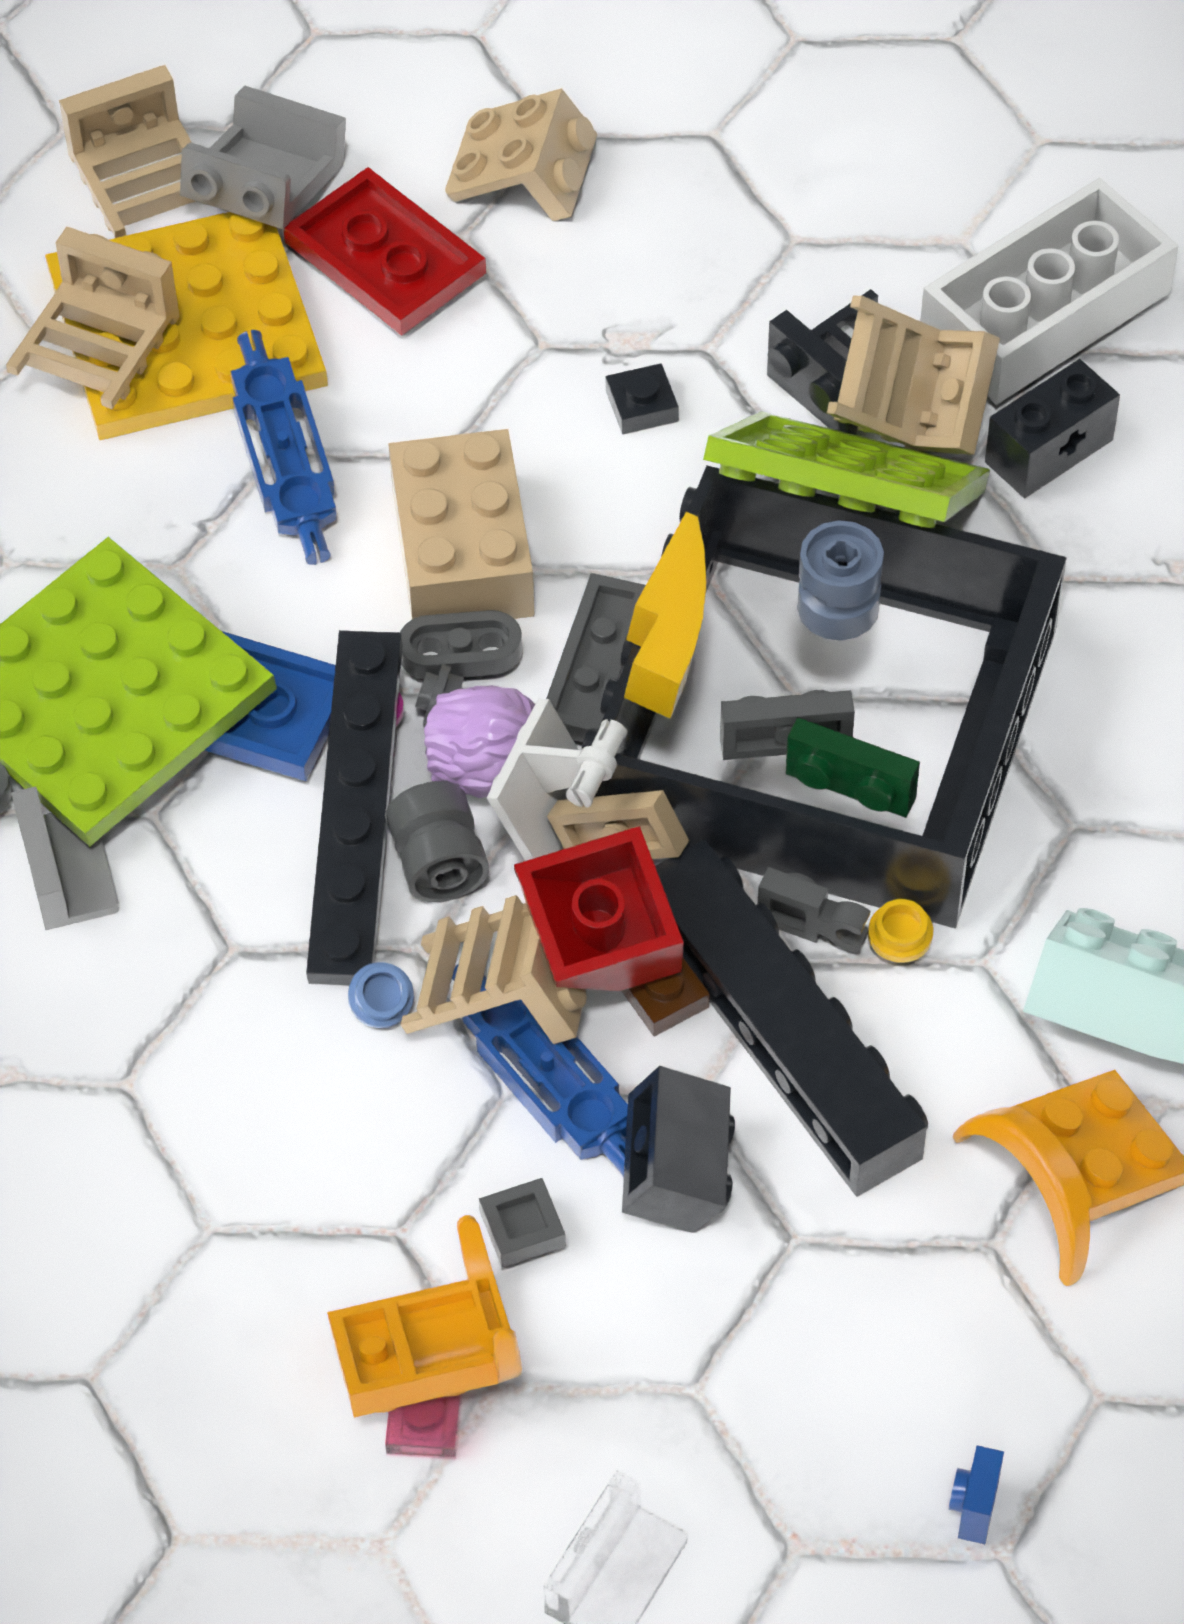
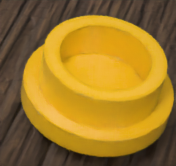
[868,899,934,963]

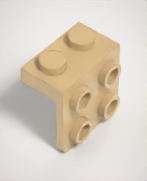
[445,88,598,221]

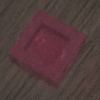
[385,1394,462,1460]

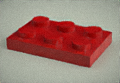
[283,167,486,336]

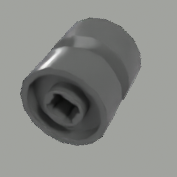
[386,781,489,903]

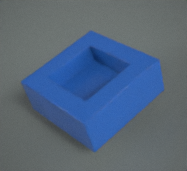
[948,1445,1005,1545]

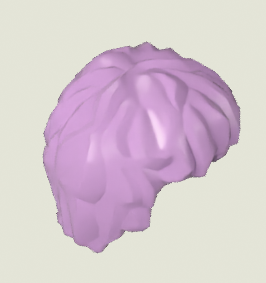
[424,685,535,798]

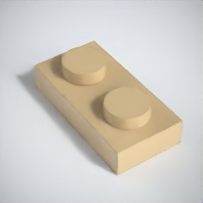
[547,790,689,859]

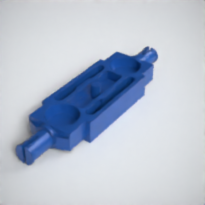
[231,330,336,565]
[452,964,628,1177]

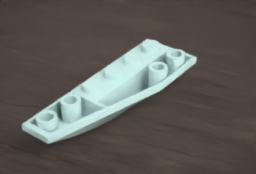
[1023,908,1184,1064]

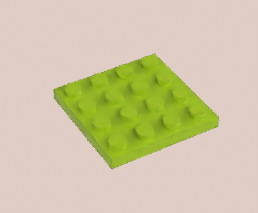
[703,411,990,528]
[0,536,277,847]

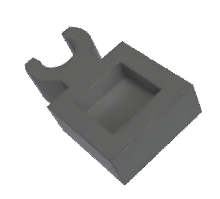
[757,867,871,953]

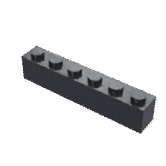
[655,839,928,1197]

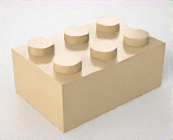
[388,429,535,620]

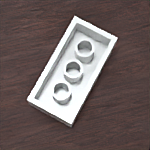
[920,177,1179,405]

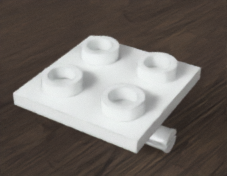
[487,698,627,861]

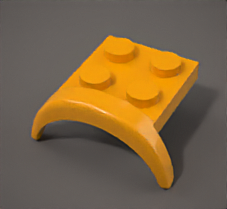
[952,1069,1184,1286]
[327,1215,522,1418]

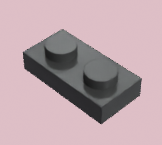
[720,690,855,760]

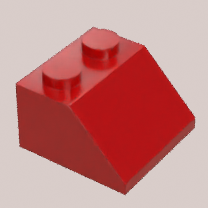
[514,826,684,992]

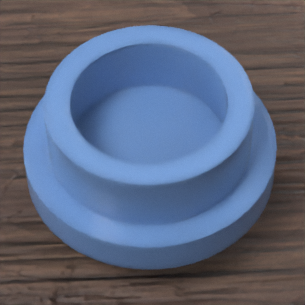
[348,962,414,1028]

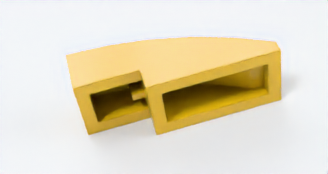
[624,512,706,719]

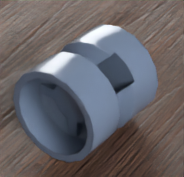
[797,520,884,641]

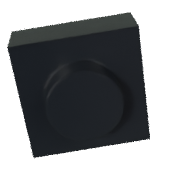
[605,363,679,435]

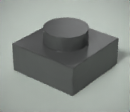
[478,1177,566,1268]

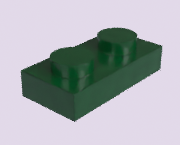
[785,717,920,818]

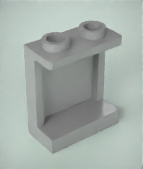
[180,85,347,229]

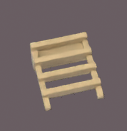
[59,64,196,238]
[6,226,180,409]
[826,295,1000,455]
[400,895,587,1044]

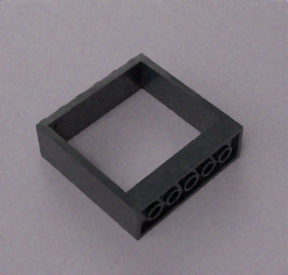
[581,465,1067,929]

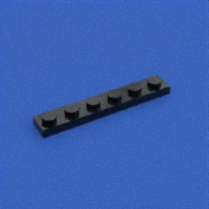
[306,630,403,986]

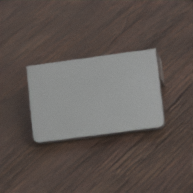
[11,787,120,931]

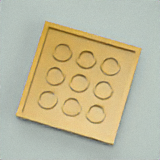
[45,212,328,441]

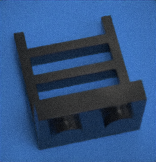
[767,289,879,435]

